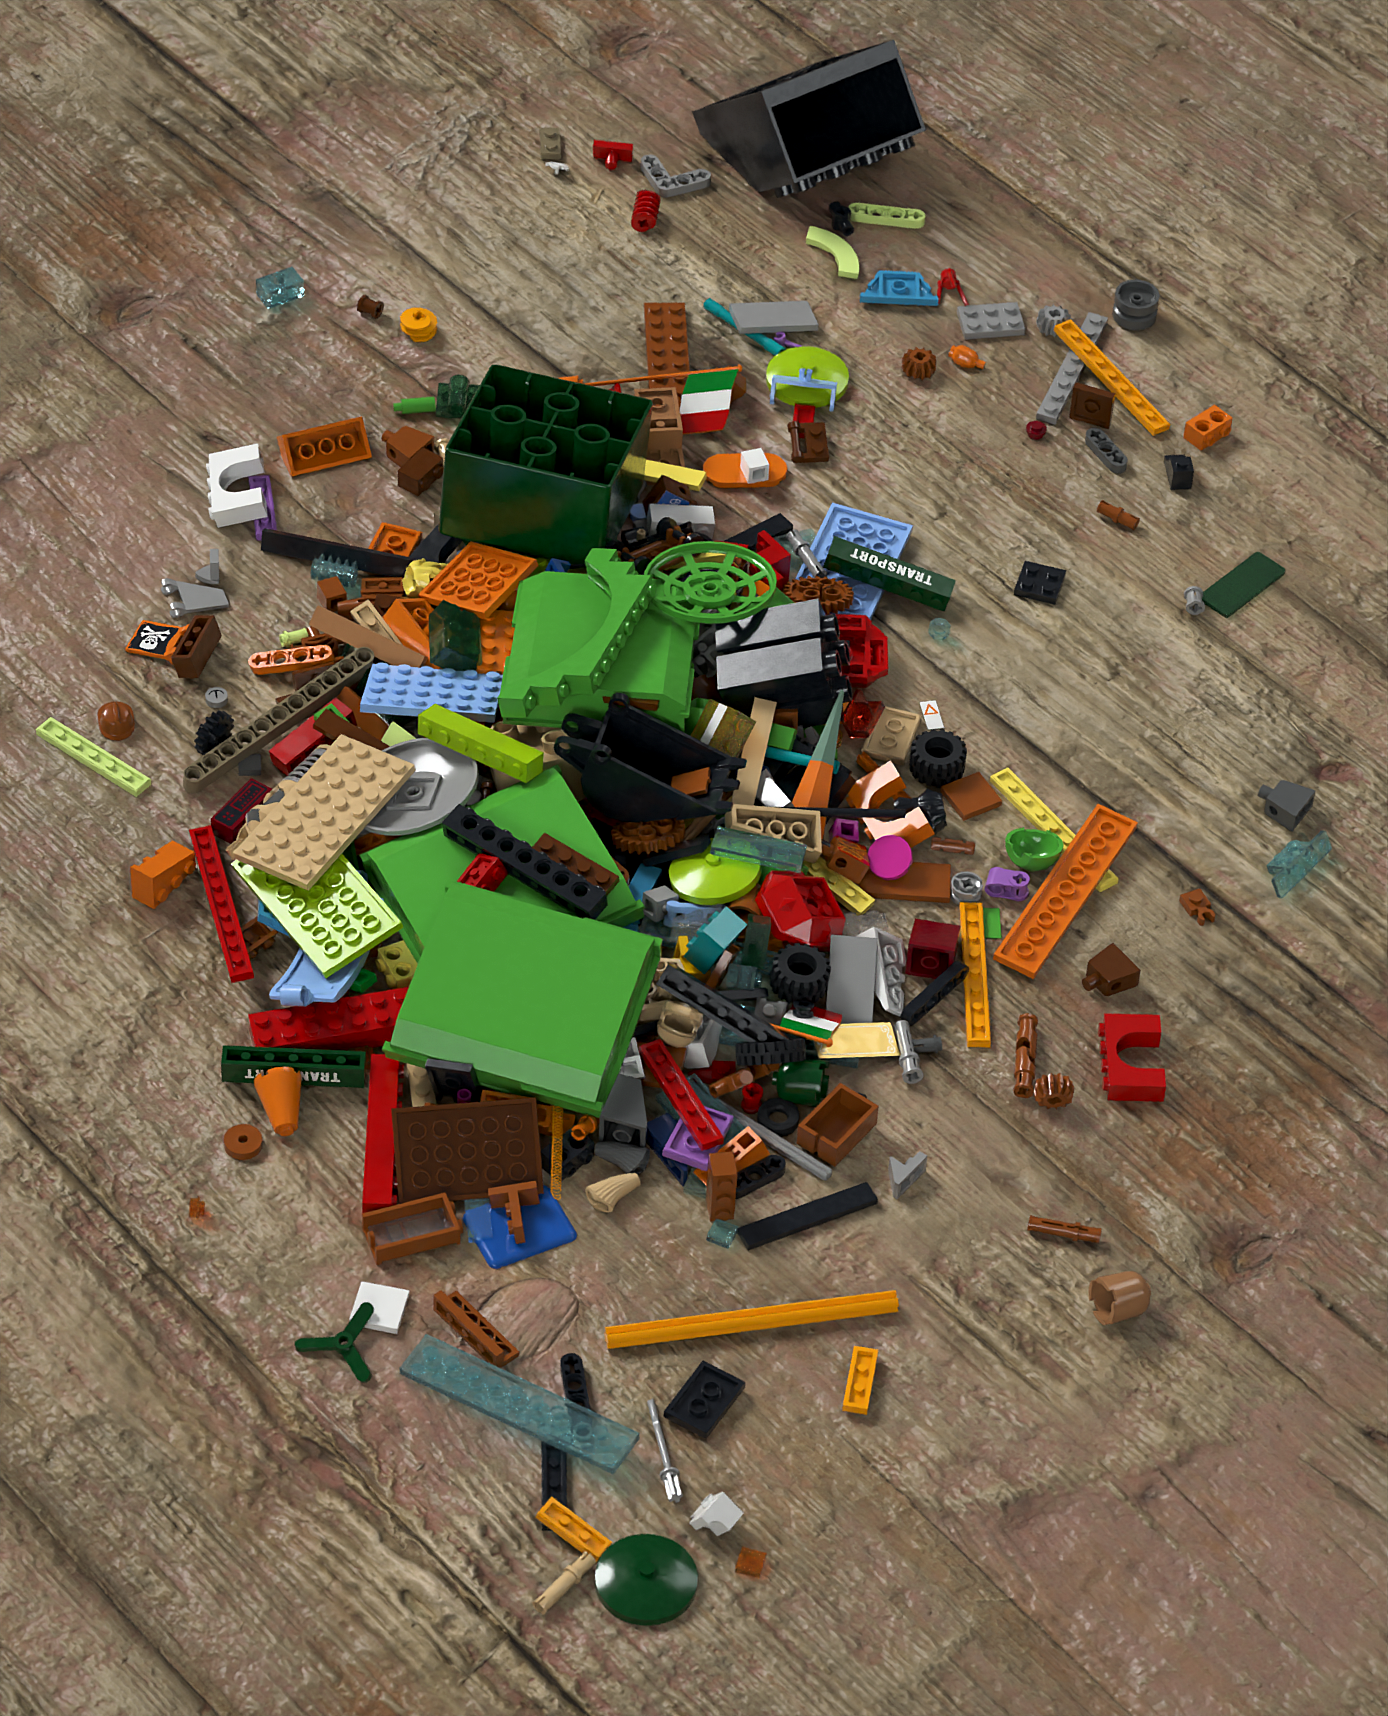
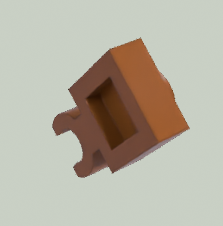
[1179,888,1215,926]

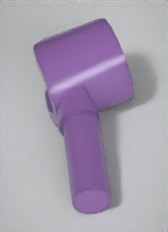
[774,332,802,348]

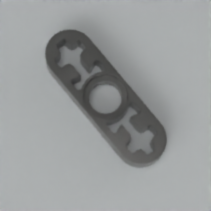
[1085,428,1128,474]

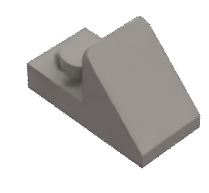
[888,1151,927,1199]

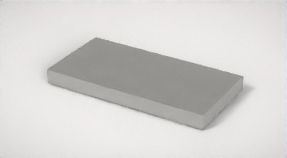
[729,301,819,334]
[826,935,877,1024]

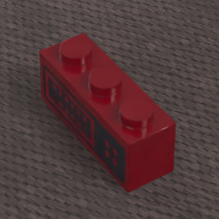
[211,778,272,844]

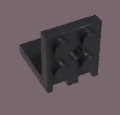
[425,1058,488,1103]

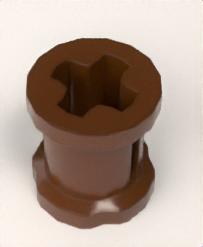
[357,295,384,319]

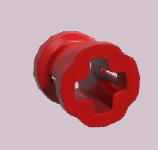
[741,1083,763,1114]

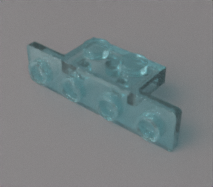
[1266,831,1332,898]

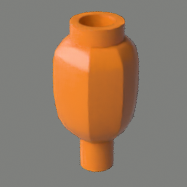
[948,345,986,370]

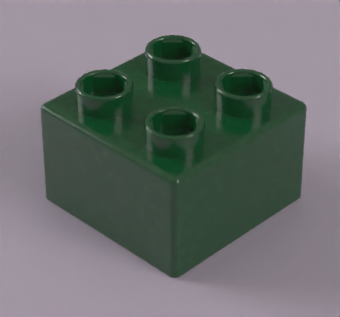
[438,364,653,568]

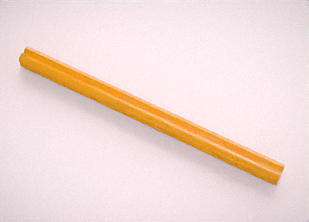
[604,1290,899,1349]

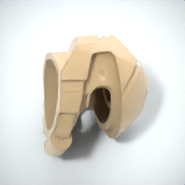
[657,999,704,1048]

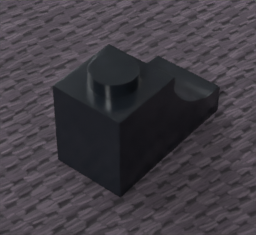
[1164,454,1194,490]

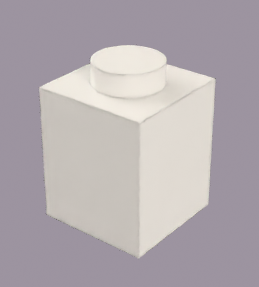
[740,448,769,484]

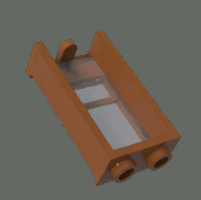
[362,1192,464,1266]

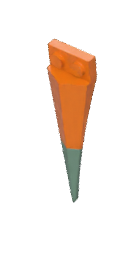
[773,689,844,857]

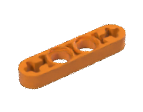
[248,645,334,675]

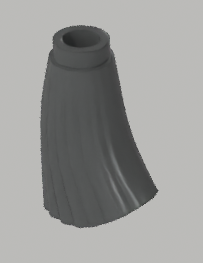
[595,1141,650,1175]

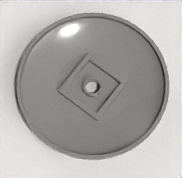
[364,738,479,836]

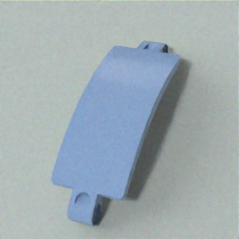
[269,870,384,1007]

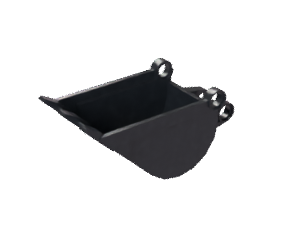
[553,693,747,823]

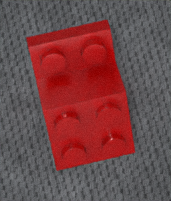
[749,530,791,592]

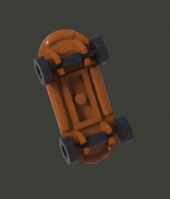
[605,517,704,575]

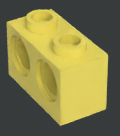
[376,940,418,989]

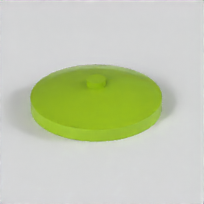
[766,346,849,408]
[669,837,761,905]

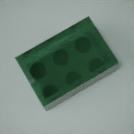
[429,600,482,671]

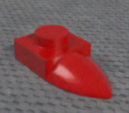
[688,1060,736,1084]

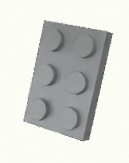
[957,302,1025,340]

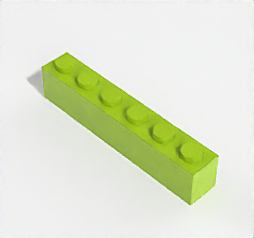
[418,704,544,783]

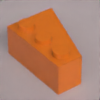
[130,840,196,909]

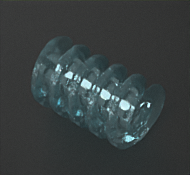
[310,554,358,588]

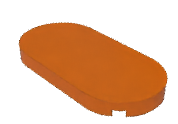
[703,453,787,488]

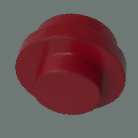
[1026,421,1047,440]

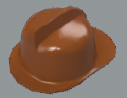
[97,702,135,741]

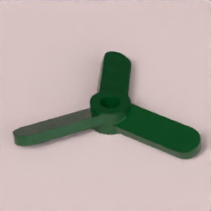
[294,1302,374,1383]

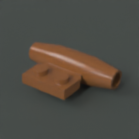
[338,577,409,622]

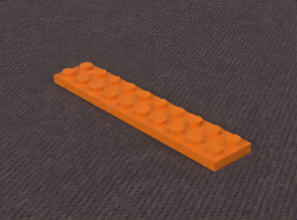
[993,804,1138,979]

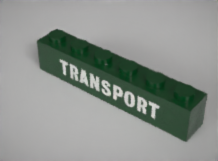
[823,536,956,612]
[221,1045,366,1088]

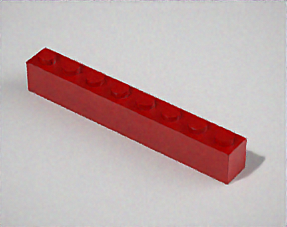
[362,1054,404,1213]

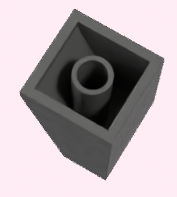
[599,1073,647,1148]

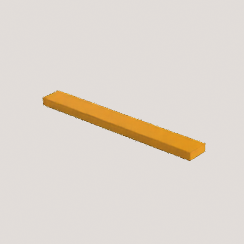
[1054,319,1171,436]
[959,902,991,1048]

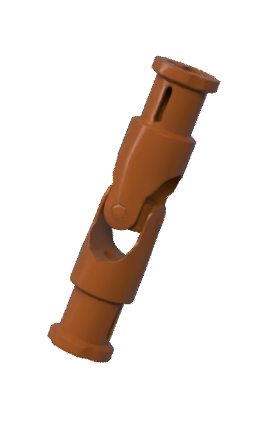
[1013,1013,1038,1098]

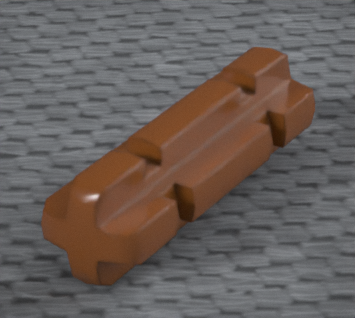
[931,837,975,855]

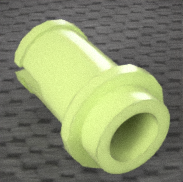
[279,628,308,648]

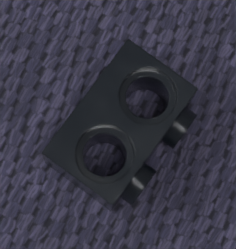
[540,1126,594,1182]

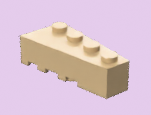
[725,804,822,864]

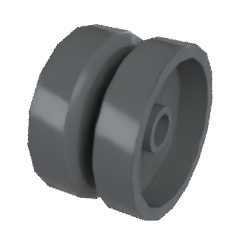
[1112,279,1160,330]

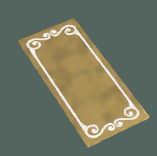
[814,1022,901,1058]

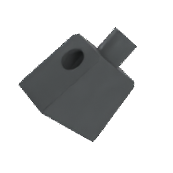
[1258,780,1316,832]

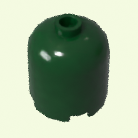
[772,1059,829,1107]

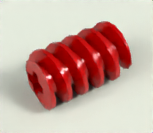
[631,190,661,232]

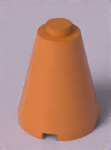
[254,1067,302,1137]

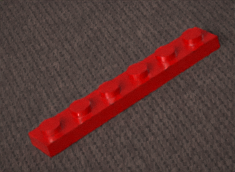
[639,1039,724,1151]

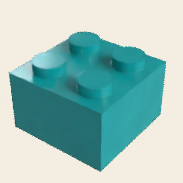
[683,906,747,975]

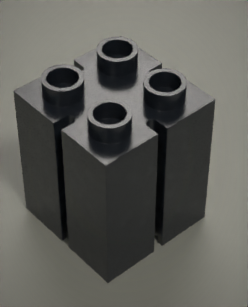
[715,598,853,728]

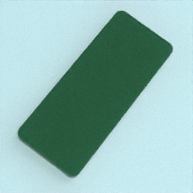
[1202,552,1285,618]

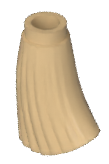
[585,1173,640,1213]

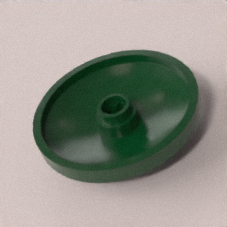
[595,1534,698,1626]

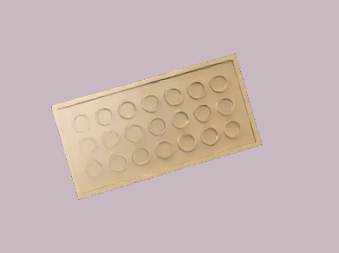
[233,734,416,891]

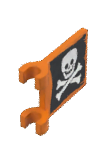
[125,620,190,664]

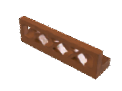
[433,1290,519,1371]

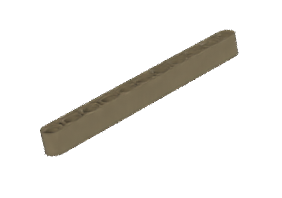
[183,647,374,794]

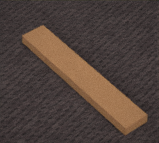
[309,605,428,668]

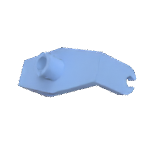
[770,369,837,412]

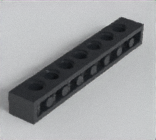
[442,804,608,920]

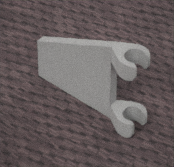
[161,578,229,618]

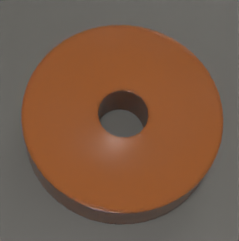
[224,1124,262,1160]

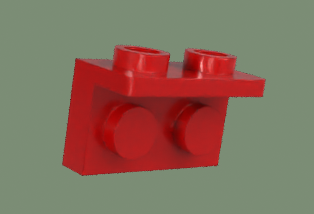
[457,853,508,892]

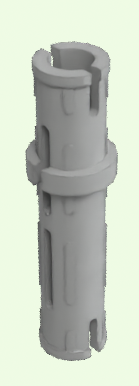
[786,529,827,578]

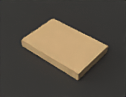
[861,705,922,766]

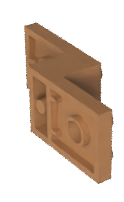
[634,387,685,485]

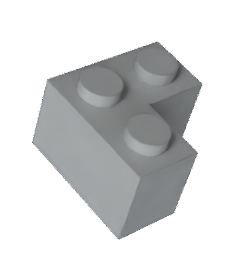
[692,626,724,678]

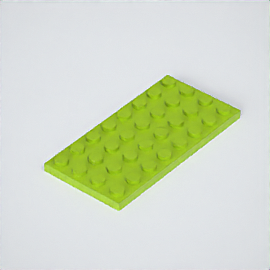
[231,854,404,978]

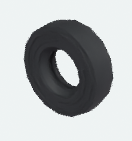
[757,1098,800,1137]

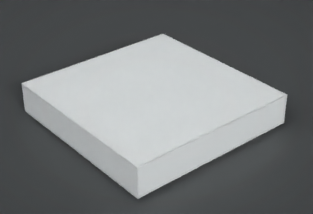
[349,1281,409,1334]

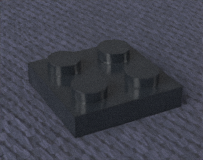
[1014,561,1066,605]

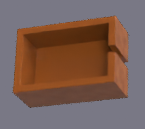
[796,1083,879,1167]

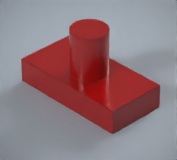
[593,140,633,170]

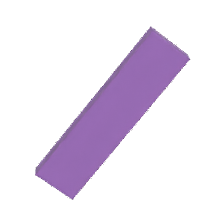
[248,475,277,541]

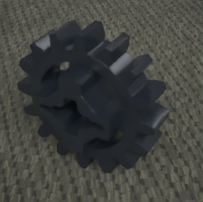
[194,710,234,755]

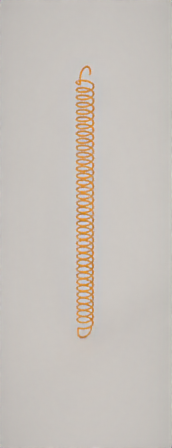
[551,1105,563,1200]

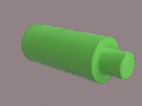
[393,397,436,414]

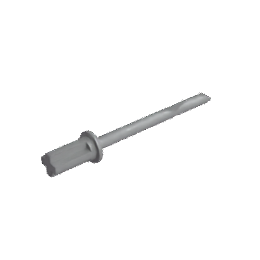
[647,1399,683,1503]

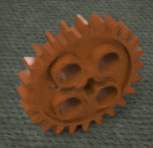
[783,575,854,615]
[611,818,686,854]

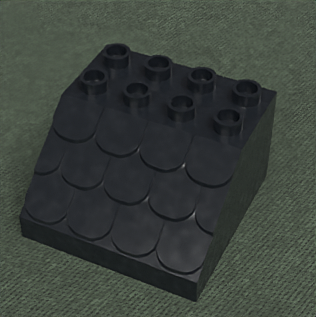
[692,39,926,198]

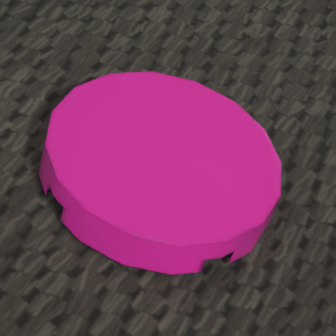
[867,835,913,880]

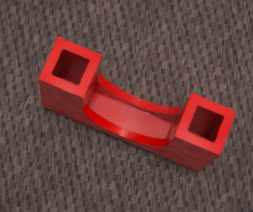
[1098,1013,1166,1102]

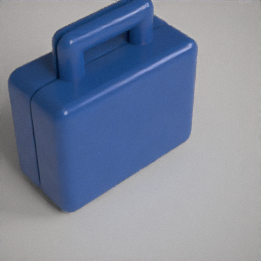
[462,1185,577,1269]

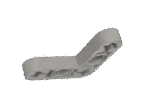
[640,155,711,198]

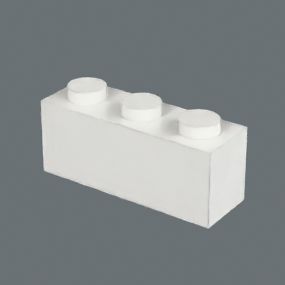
[647,504,715,539]

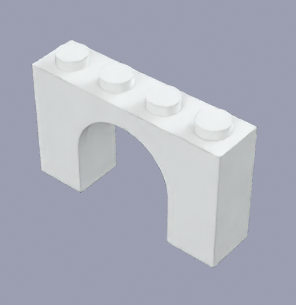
[206,444,267,528]

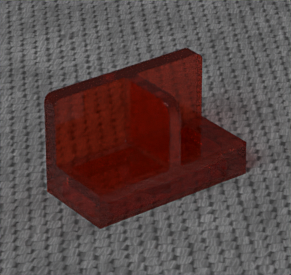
[841,689,885,738]

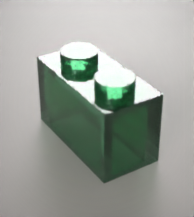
[741,914,771,969]

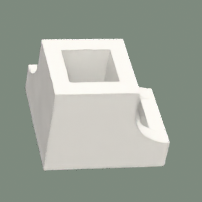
[690,1491,743,1536]

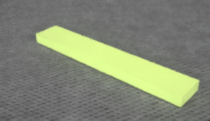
[36,717,151,797]

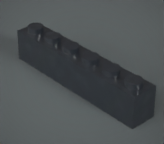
[656,963,792,1043]

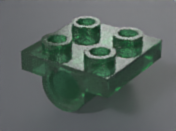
[436,375,480,419]

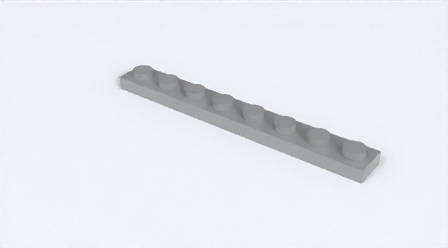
[1036,312,1108,425]

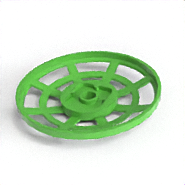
[644,541,777,624]

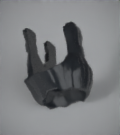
[893,788,947,836]

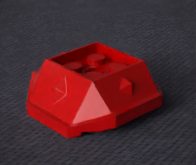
[825,614,888,688]
[755,870,846,952]

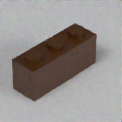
[171,615,222,679]

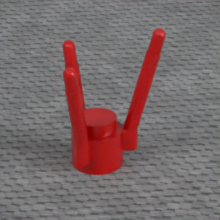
[936,268,969,306]

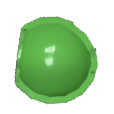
[1005,827,1064,872]

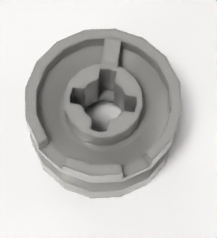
[950,871,983,905]

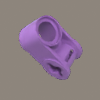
[984,867,1030,901]

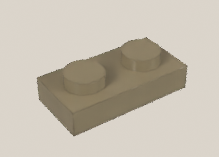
[540,127,561,159]

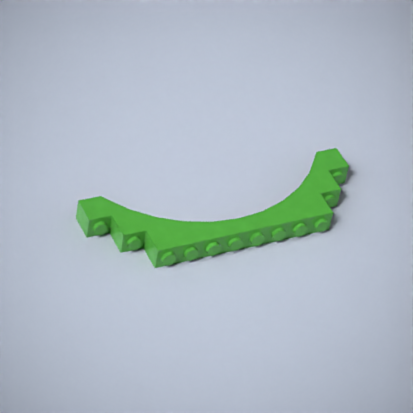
[497,548,656,718]

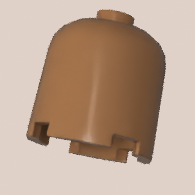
[1089,1271,1151,1325]

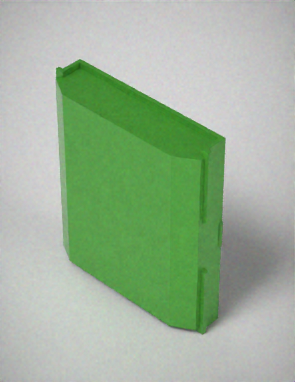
[498,571,700,732]
[359,764,645,963]
[382,879,663,1118]

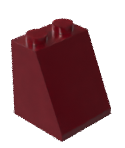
[905,918,961,979]

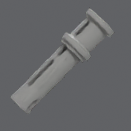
[894,1020,923,1084]

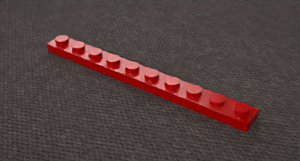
[189,825,254,983]

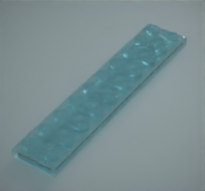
[399,1334,640,1474]

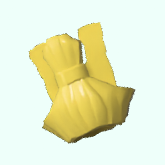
[402,558,448,598]

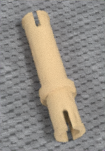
[533,1552,596,1615]

